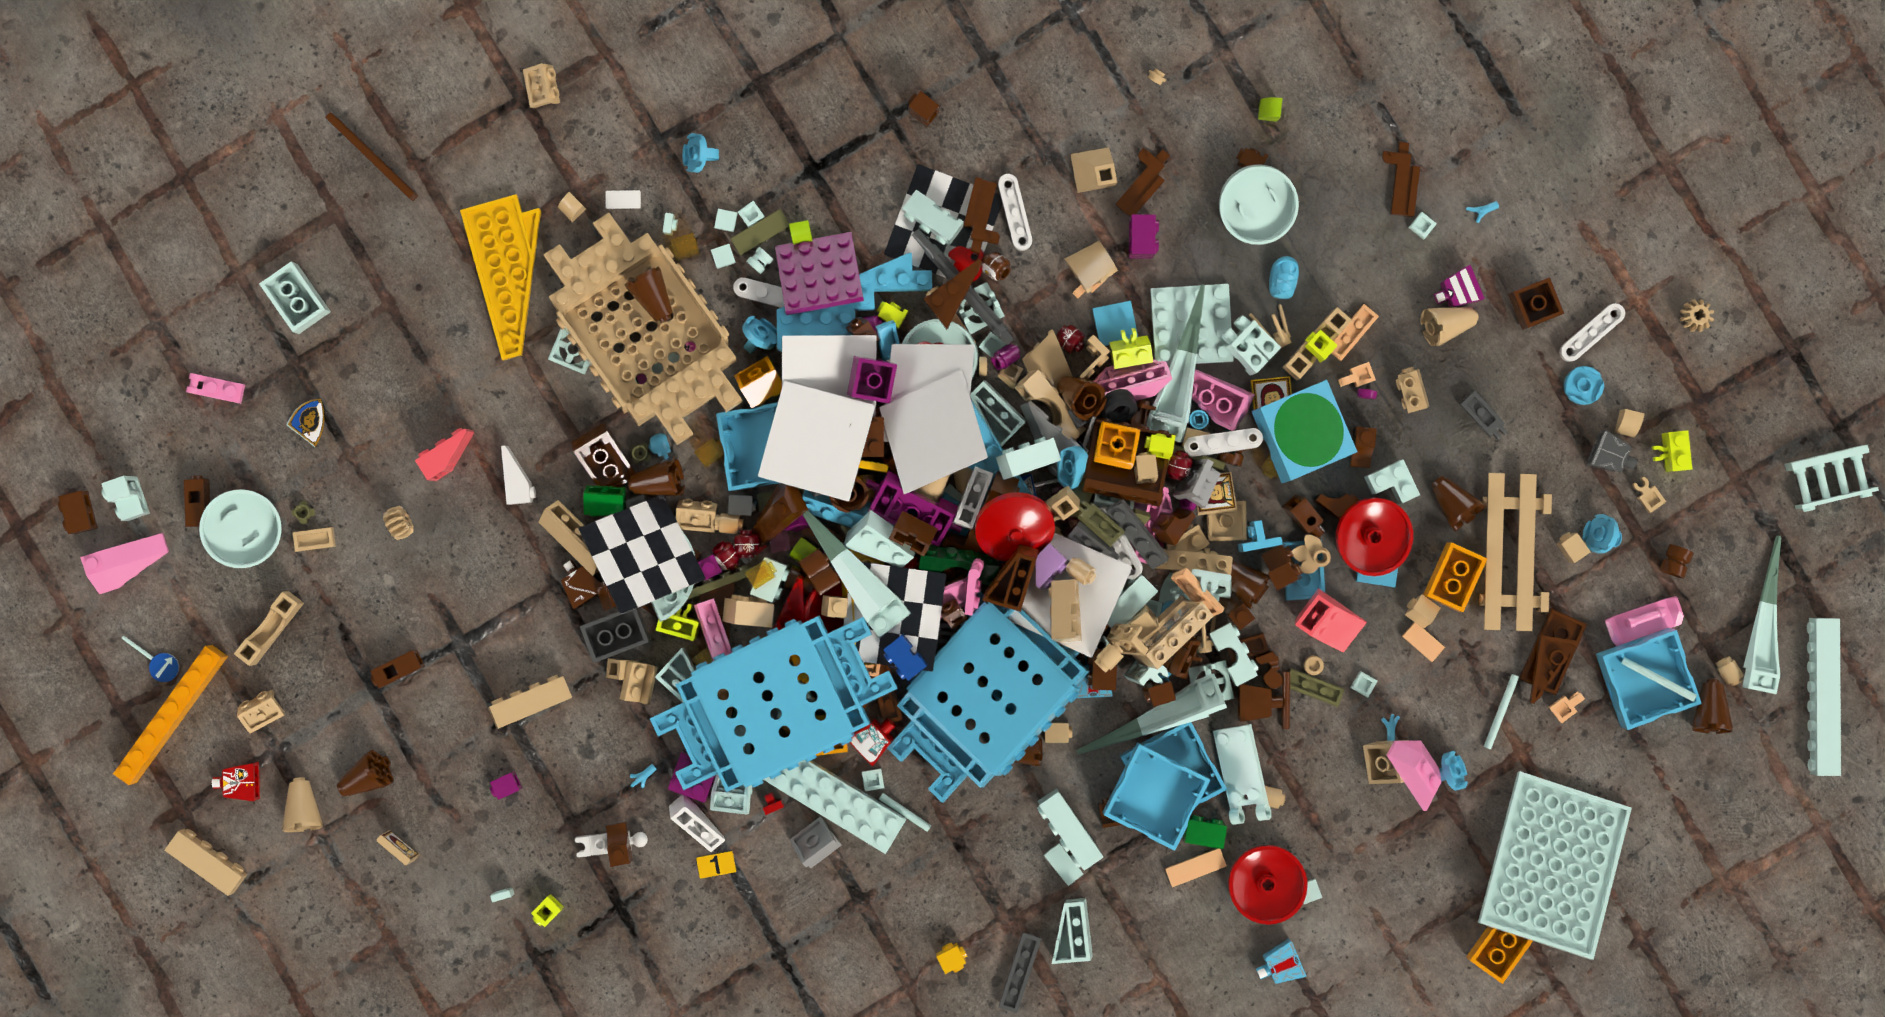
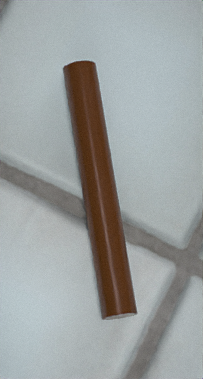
[1282,671,1290,729]

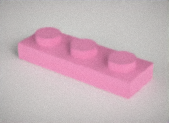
[694,598,732,661]

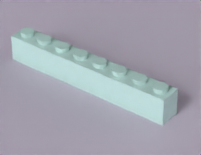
[1807,618,1841,776]

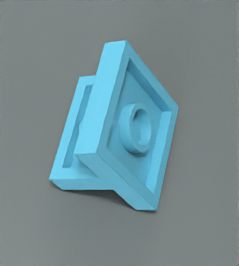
[1237,520,1283,552]

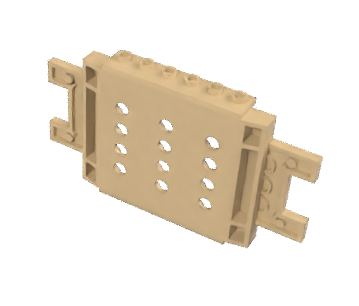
[544,213,742,445]

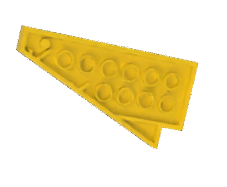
[460,194,541,361]

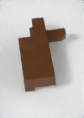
[1382,142,1420,217]
[1115,147,1170,218]
[963,177,1000,254]

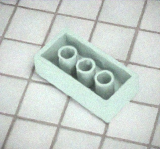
[1037,788,1103,871]

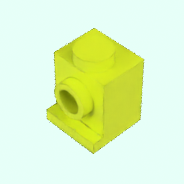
[877,301,908,329]
[1304,330,1338,363]
[1144,433,1176,460]
[531,894,564,927]

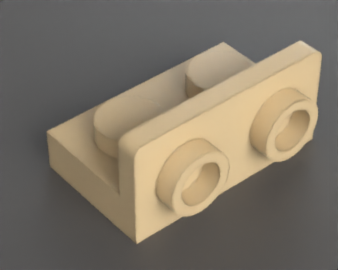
[523,63,560,108]
[676,499,718,533]
[1164,523,1210,552]
[1106,623,1149,656]
[620,661,658,705]
[237,689,285,734]

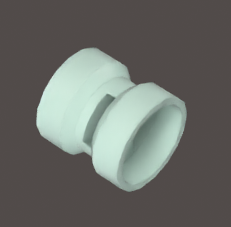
[746,247,774,274]

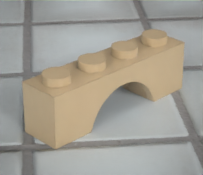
[1282,307,1352,380]
[1014,370,1086,440]
[1045,485,1080,521]
[234,591,304,666]

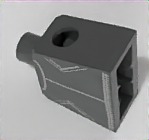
[1586,430,1638,473]

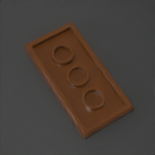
[1519,608,1587,695]

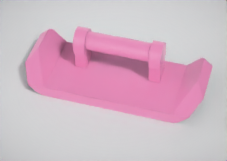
[1605,596,1684,646]

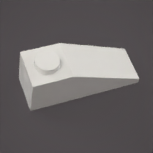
[501,446,536,505]
[952,466,994,530]
[669,795,725,852]

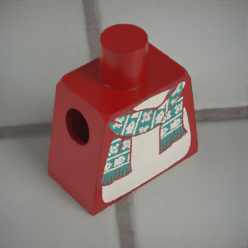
[849,718,896,766]

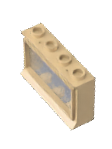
[1132,595,1214,670]

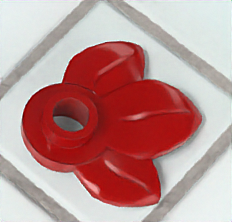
[948,246,984,281]

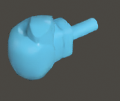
[648,433,671,459]

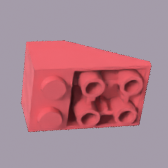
[415,428,474,481]
[1295,588,1367,653]

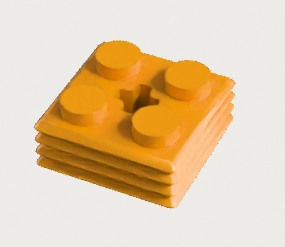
[1094,421,1140,470]

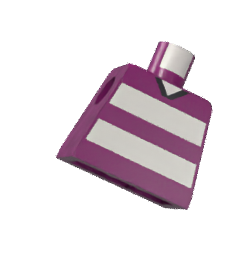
[1433,265,1485,307]

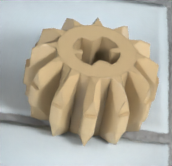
[1680,299,1714,332]
[383,506,414,540]

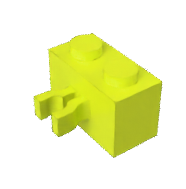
[1109,328,1153,369]
[1652,430,1692,472]
[656,604,700,641]

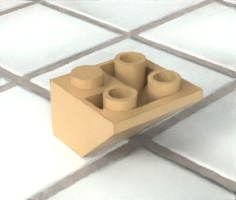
[1071,147,1117,193]

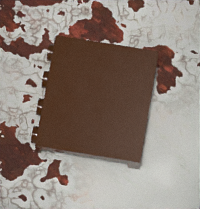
[1082,418,1174,507]

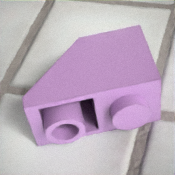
[1036,543,1069,590]

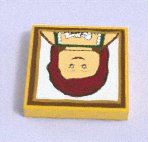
[1250,376,1292,410]

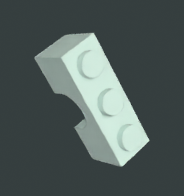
[1208,623,1258,686]

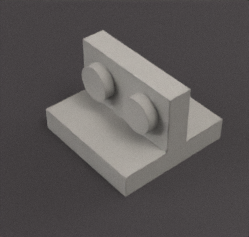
[1172,458,1221,508]
[790,816,842,868]

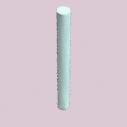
[1621,657,1697,701]
[1484,674,1519,749]

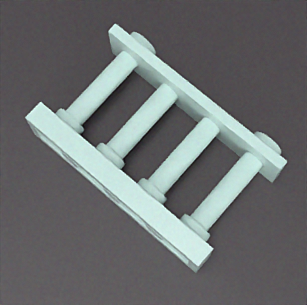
[1785,445,1879,512]

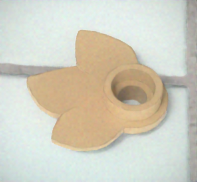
[1292,535,1331,574]

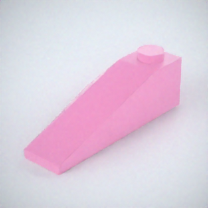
[1192,369,1255,431]
[80,533,169,594]

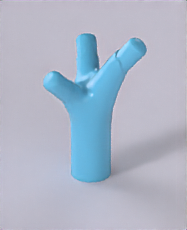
[1466,201,1499,223]
[1381,714,1400,741]
[630,764,657,788]

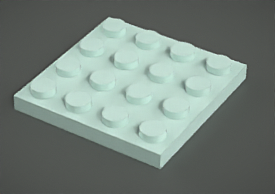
[1150,284,1234,366]

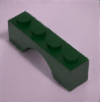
[919,544,1000,585]

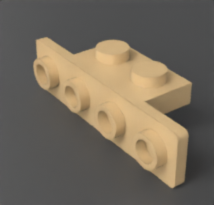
[1156,549,1233,575]

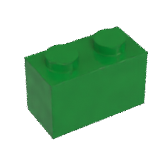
[583,485,626,517]
[1183,815,1227,849]

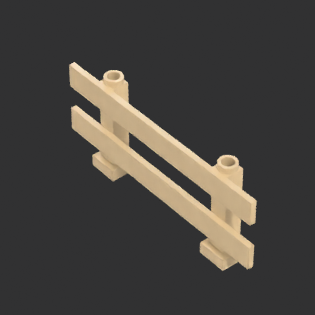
[1479,473,1552,631]

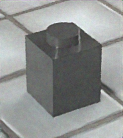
[728,495,757,516]

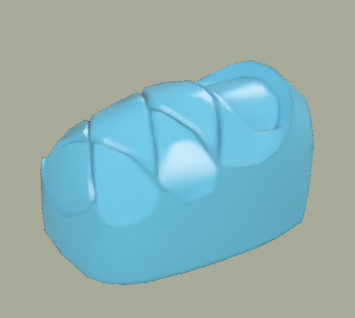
[1269,256,1299,299]
[1057,446,1088,489]

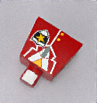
[212,762,260,801]

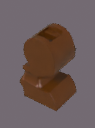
[1253,651,1283,689]

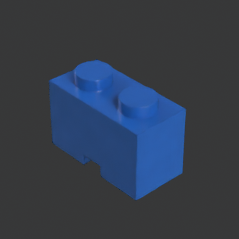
[883,634,928,681]

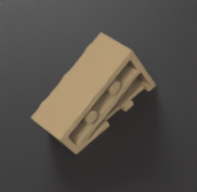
[1049,579,1082,642]

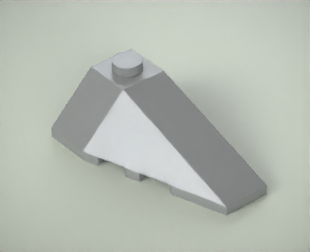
[1020,400,1089,477]

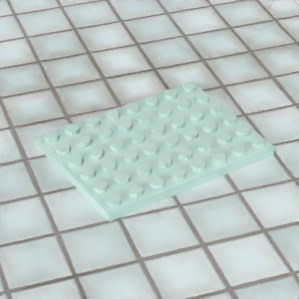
[1478,771,1632,960]

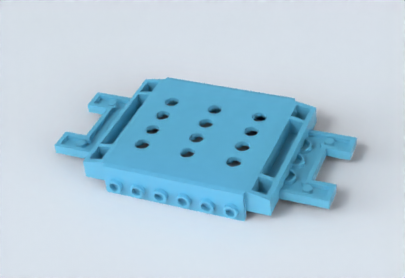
[887,602,1089,803]
[650,616,898,792]

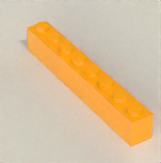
[113,645,228,785]

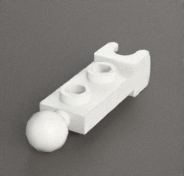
[575,831,648,857]

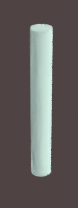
[879,793,931,832]

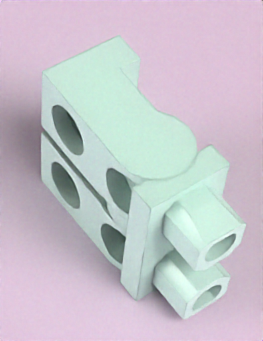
[1221,315,1281,375]

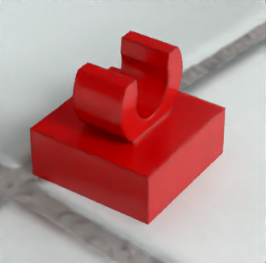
[763,792,785,815]

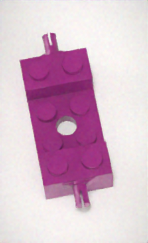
[866,471,963,546]

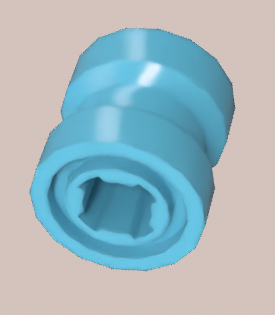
[1188,410,1209,430]

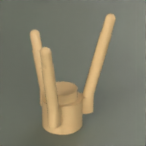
[1249,304,1292,348]
[1192,615,1217,653]

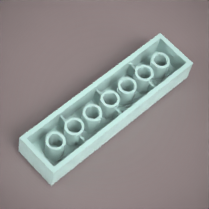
[763,760,906,854]

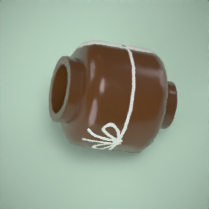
[982,251,1011,281]

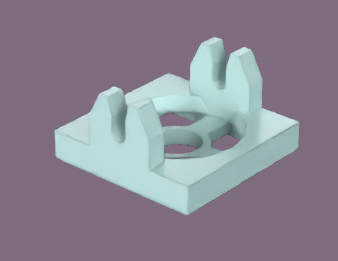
[958,282,1005,334]
[548,328,589,375]
[1191,569,1232,602]
[1124,660,1169,686]
[1188,660,1234,701]

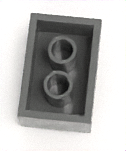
[580,607,651,663]

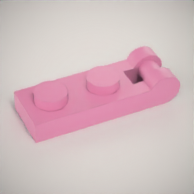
[186,373,245,404]
[965,559,984,616]

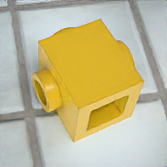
[936,942,968,974]

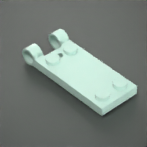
[1213,724,1271,825]

